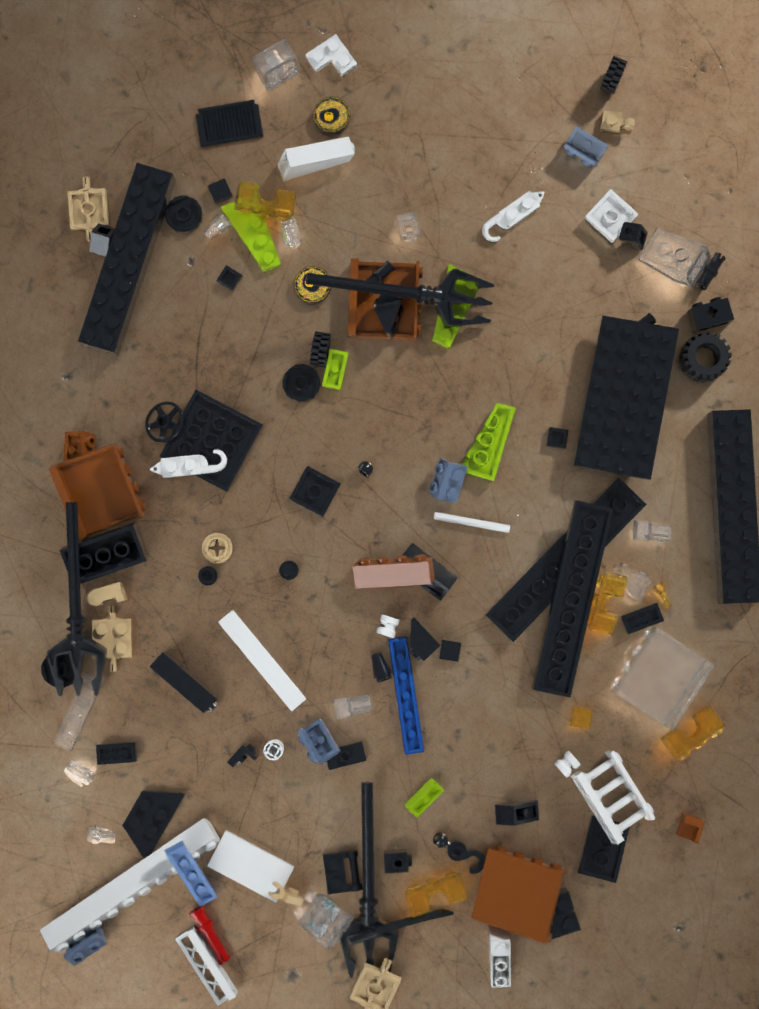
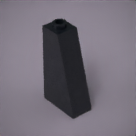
[149,651,219,713]

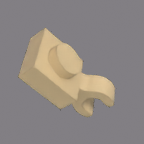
[600,110,635,134]
[268,882,304,907]

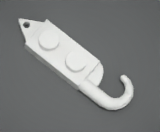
[482,191,545,242]
[150,450,227,478]

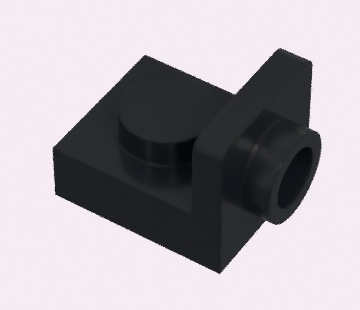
[619,222,648,250]
[227,743,258,767]

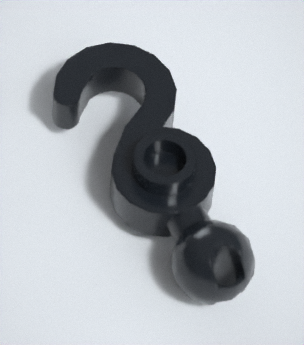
[433,832,485,874]

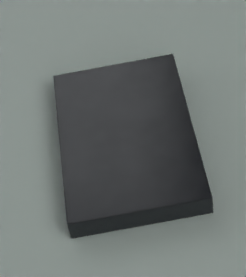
[577,815,630,883]

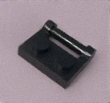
[323,850,363,895]

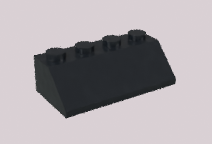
[59,522,147,584]

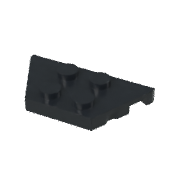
[122,790,185,858]

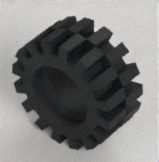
[600,56,628,94]
[310,331,331,368]

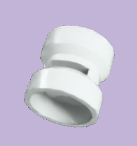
[376,614,400,638]
[264,739,284,760]
[554,751,581,778]

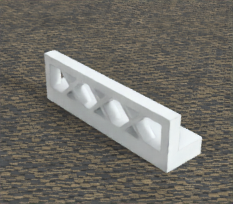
[175,925,238,1006]

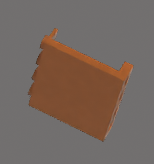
[348,258,423,340]
[49,442,146,540]
[471,845,568,944]

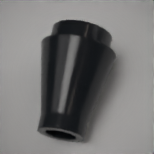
[371,652,392,683]

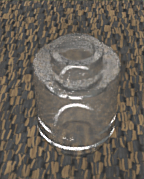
[280,218,303,248]
[64,759,94,787]

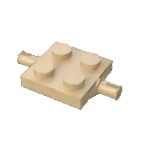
[68,177,109,241]
[92,606,132,672]
[349,958,401,1009]

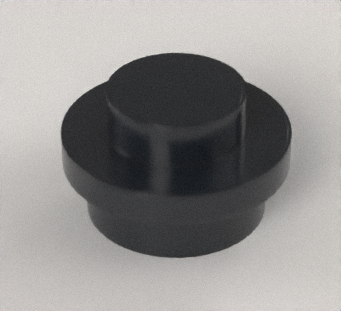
[279,561,299,580]
[198,566,218,586]

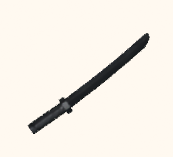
[348,909,454,946]

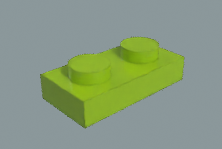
[322,349,349,391]
[404,778,445,818]

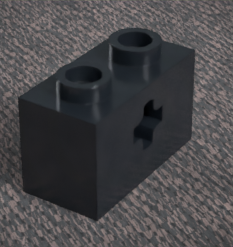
[687,297,734,333]

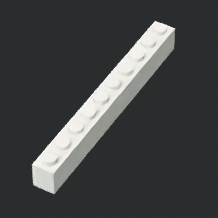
[40,818,221,953]

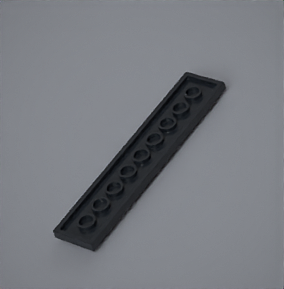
[485,478,647,642]
[532,500,613,698]

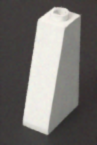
[278,137,355,181]

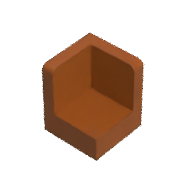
[676,812,705,844]

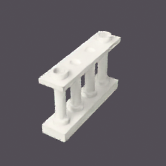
[571,751,656,844]

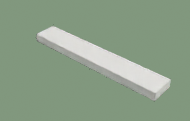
[218,610,307,711]

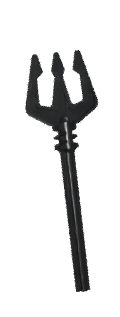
[305,269,495,328]
[47,502,107,697]
[339,781,399,978]

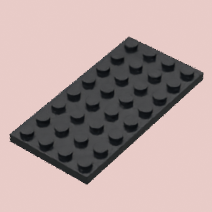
[574,316,679,480]

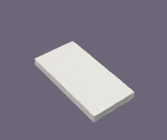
[207,830,295,903]

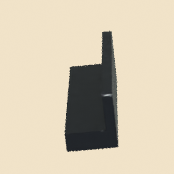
[402,543,458,601]

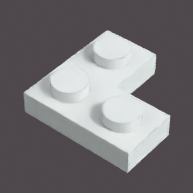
[305,34,357,77]

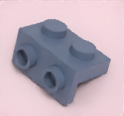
[563,126,609,167]
[429,458,468,503]
[297,718,341,765]
[63,926,107,966]

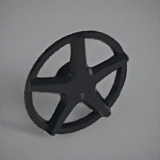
[145,401,184,443]

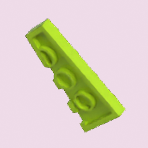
[221,194,281,272]
[433,264,479,349]
[462,403,516,482]

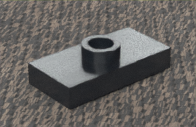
[620,603,664,634]
[327,741,367,770]
[96,742,137,765]

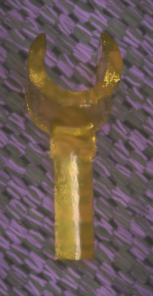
[653,581,672,608]

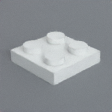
[585,189,639,243]

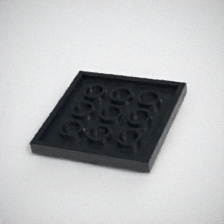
[160,390,264,492]

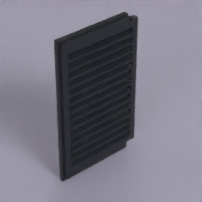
[196,99,264,147]

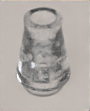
[203,213,232,240]
[86,825,116,844]

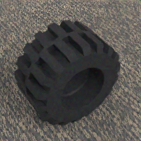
[679,332,732,383]

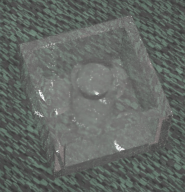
[252,39,299,90]

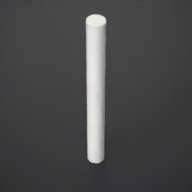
[434,512,510,533]

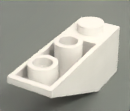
[488,925,511,988]

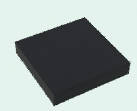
[289,466,341,517]

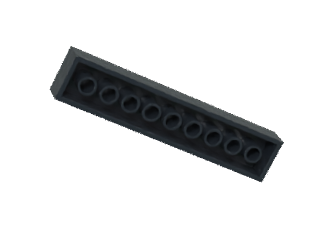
[78,163,176,357]
[707,409,759,604]

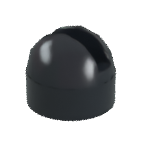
[356,461,373,478]

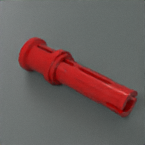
[188,906,230,965]

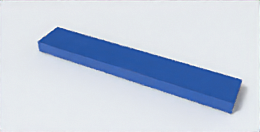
[388,636,424,755]

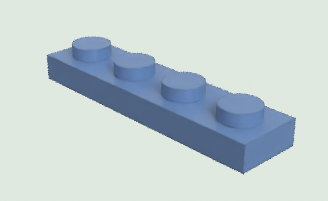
[165,840,217,907]

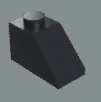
[374,294,405,340]
[410,617,441,661]
[495,800,539,826]

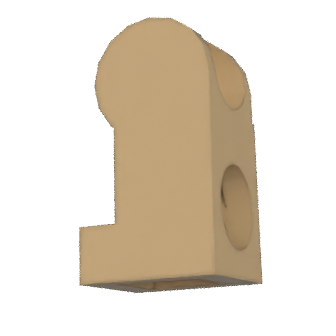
[87,582,128,606]

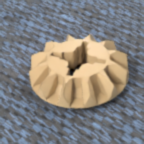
[202,533,233,564]

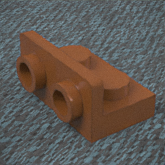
[63,431,95,461]

